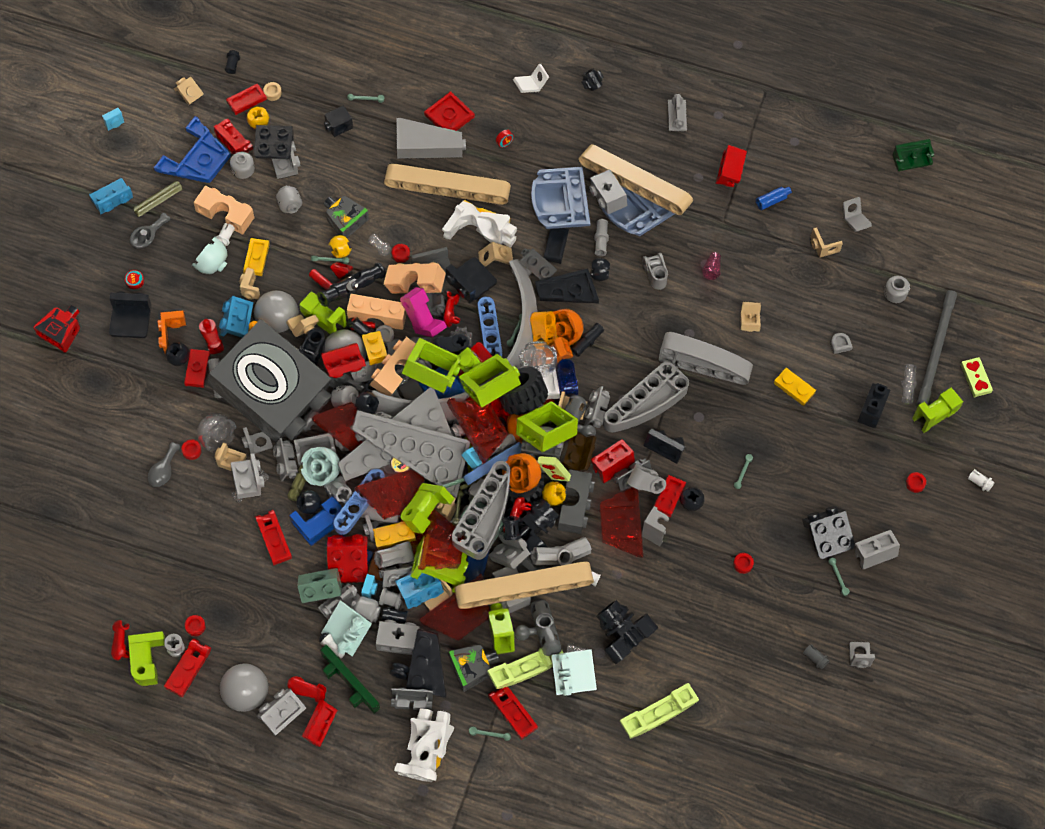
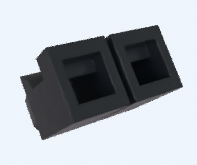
[857,383,891,429]

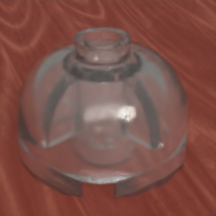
[519,341,557,378]
[197,413,236,452]

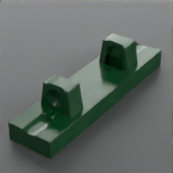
[320,645,380,714]

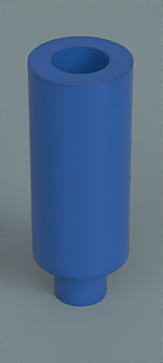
[756,187,792,210]

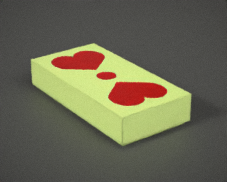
[960,357,993,397]
[538,456,571,481]

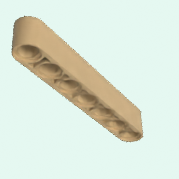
[579,145,693,215]
[384,164,511,205]
[454,562,594,609]

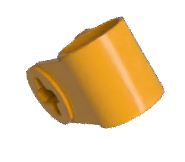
[530,311,558,349]

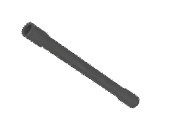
[916,290,957,406]

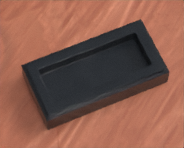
[544,228,569,264]

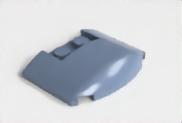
[531,167,590,229]
[602,186,674,236]

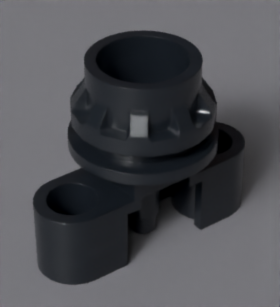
[504,497,559,555]
[596,600,658,664]

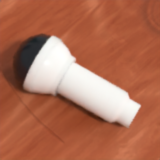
[319,633,345,659]

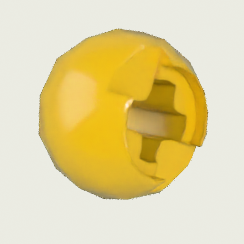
[247,106,270,129]
[329,235,352,258]
[542,481,566,506]

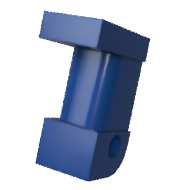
[289,496,342,546]

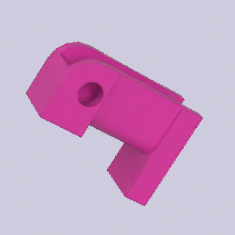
[400,287,447,337]

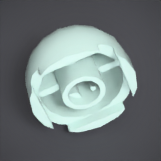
[192,237,227,274]
[301,447,340,486]

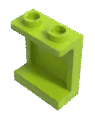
[410,536,468,593]

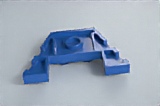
[154,116,231,183]

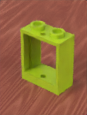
[402,338,461,393]
[459,354,521,407]
[516,401,578,453]

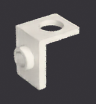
[513,64,549,93]

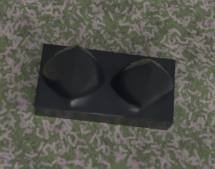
[643,429,685,464]

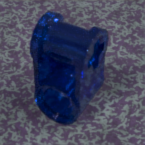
[557,359,578,397]

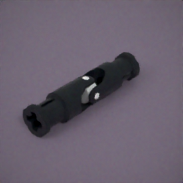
[317,262,386,307]

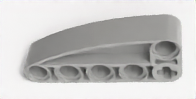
[659,332,753,385]
[603,362,689,433]
[452,461,510,560]

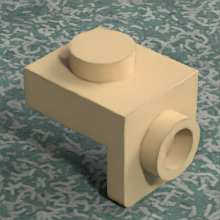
[174,77,204,105]
[239,268,260,299]
[740,302,761,332]
[286,315,319,337]
[215,443,247,471]
[433,498,457,522]

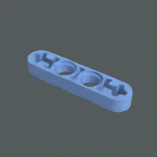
[478,297,502,357]
[463,442,522,485]
[334,469,385,534]

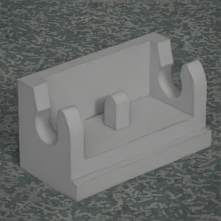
[294,433,336,466]
[642,506,669,546]
[855,530,900,570]

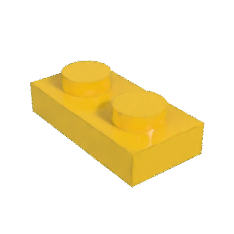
[243,238,270,276]
[362,331,387,365]
[774,368,816,406]
[373,522,416,550]

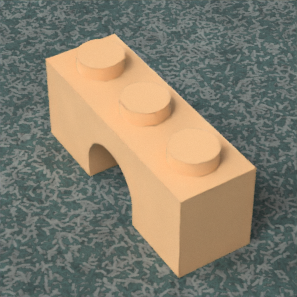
[194,186,254,235]
[384,262,446,294]
[347,294,407,330]
[370,337,420,396]

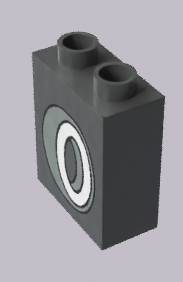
[207,319,332,443]

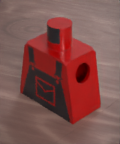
[34,305,80,353]

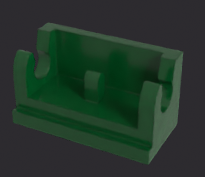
[892,139,934,171]

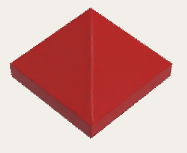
[330,262,353,279]

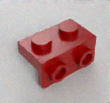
[321,343,366,378]

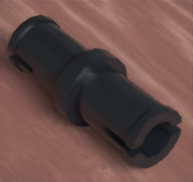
[571,323,604,357]

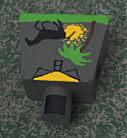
[324,196,369,238]
[449,645,500,692]

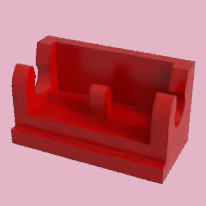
[214,119,253,155]
[716,145,747,187]
[591,439,635,483]

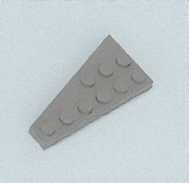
[337,387,453,482]
[352,410,471,498]

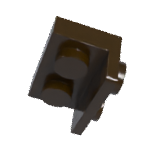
[559,432,597,472]

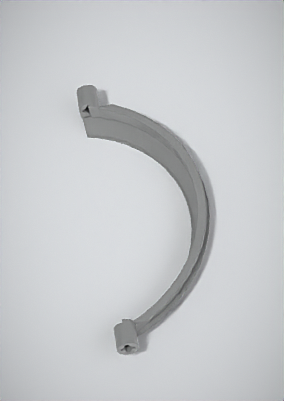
[372,259,538,424]

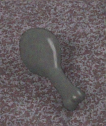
[130,213,171,249]
[147,442,180,487]

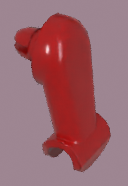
[443,291,460,327]
[199,319,224,354]
[503,497,532,533]
[111,620,130,661]
[287,676,327,703]

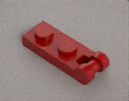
[255,510,292,565]
[164,638,211,698]
[488,687,538,740]

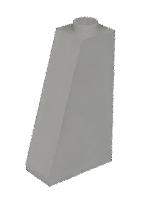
[397,118,466,159]

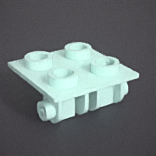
[321,601,372,656]
[551,649,597,696]

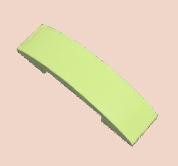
[487,648,563,689]
[620,683,699,739]

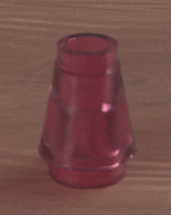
[702,252,721,280]

